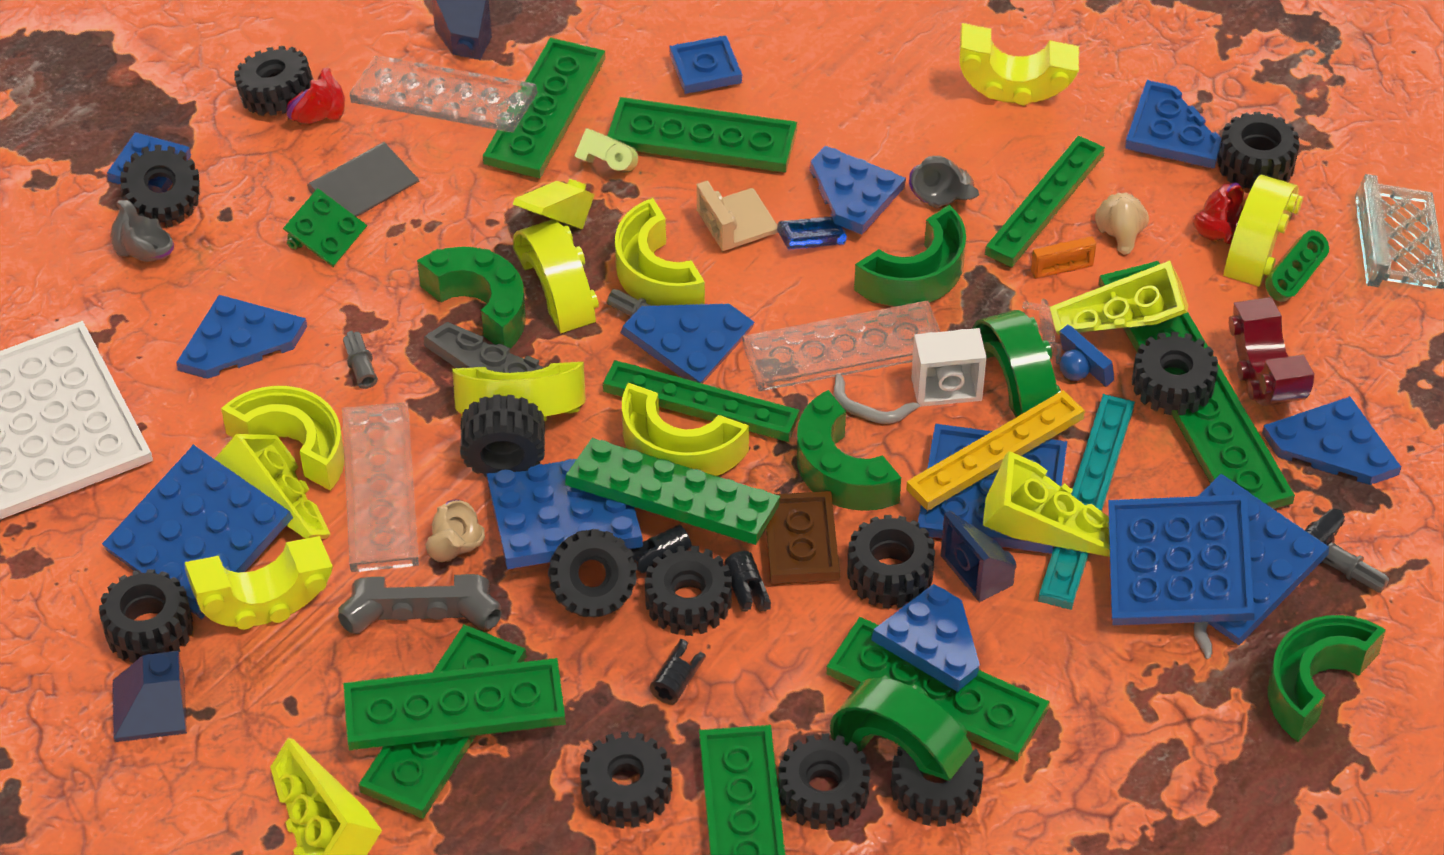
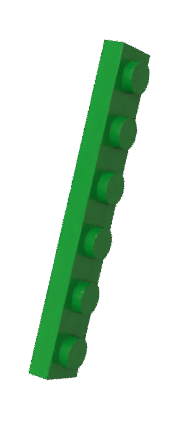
[985,135,1105,267]
[603,360,800,442]

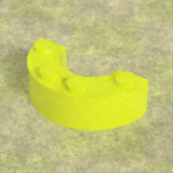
[959,23,1079,105]
[1223,174,1303,287]
[615,198,705,306]
[513,219,599,334]
[452,362,586,421]
[622,383,749,476]
[221,386,345,491]
[185,536,333,630]

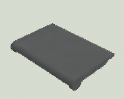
[307,142,419,217]

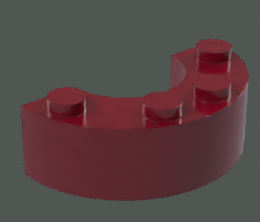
[1228,297,1315,406]

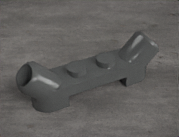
[338,574,502,634]

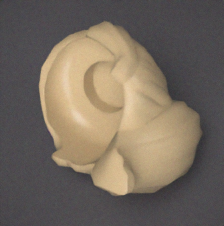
[1095,193,1149,254]
[425,499,485,562]

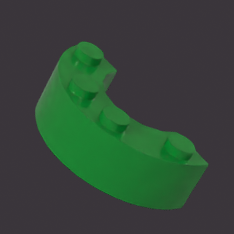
[854,205,966,307]
[417,247,526,349]
[972,310,1061,417]
[797,390,901,511]
[1268,615,1386,742]
[830,676,973,781]

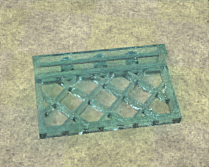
[1355,174,1444,289]

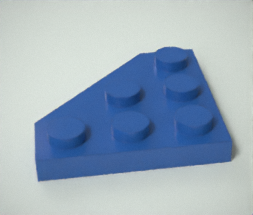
[1125,80,1221,169]
[810,145,906,235]
[176,295,307,379]
[620,304,755,384]
[1262,397,1401,485]
[871,584,980,692]

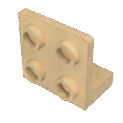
[696,180,778,251]

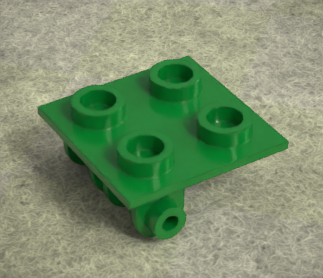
[283,188,368,267]

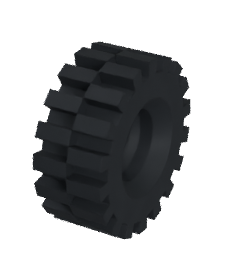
[234,46,314,116]
[120,145,200,228]
[1132,332,1218,415]
[548,529,637,617]
[645,546,732,636]
[580,732,672,828]
[778,733,870,830]
[891,742,984,826]

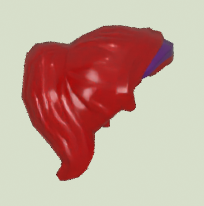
[286,68,345,124]
[1193,183,1244,245]

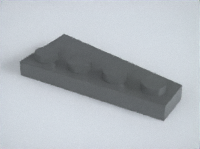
[424,322,544,373]

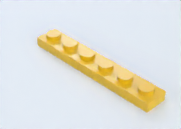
[906,390,1085,511]

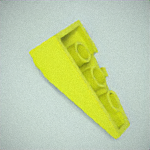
[513,179,595,229]
[1049,261,1189,335]
[214,434,331,539]
[983,451,1110,557]
[270,738,382,855]

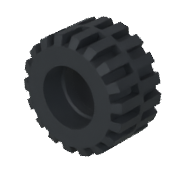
[1218,112,1300,191]
[460,394,545,477]
[847,515,935,608]
[99,569,193,663]

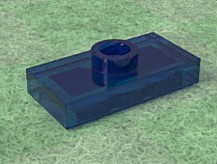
[777,216,847,250]

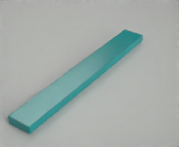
[1038,394,1135,610]

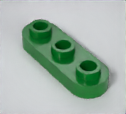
[1265,230,1329,302]

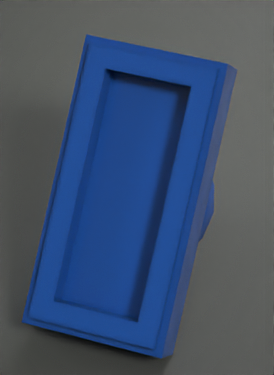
[1059,325,1114,387]

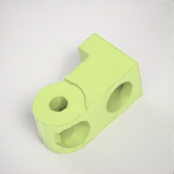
[575,128,639,172]

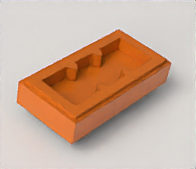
[1031,236,1097,278]

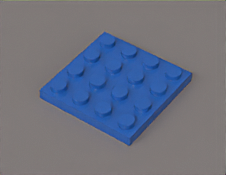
[918,424,1068,554]
[102,444,293,619]
[487,459,643,569]
[1199,474,1329,645]
[1108,494,1255,625]

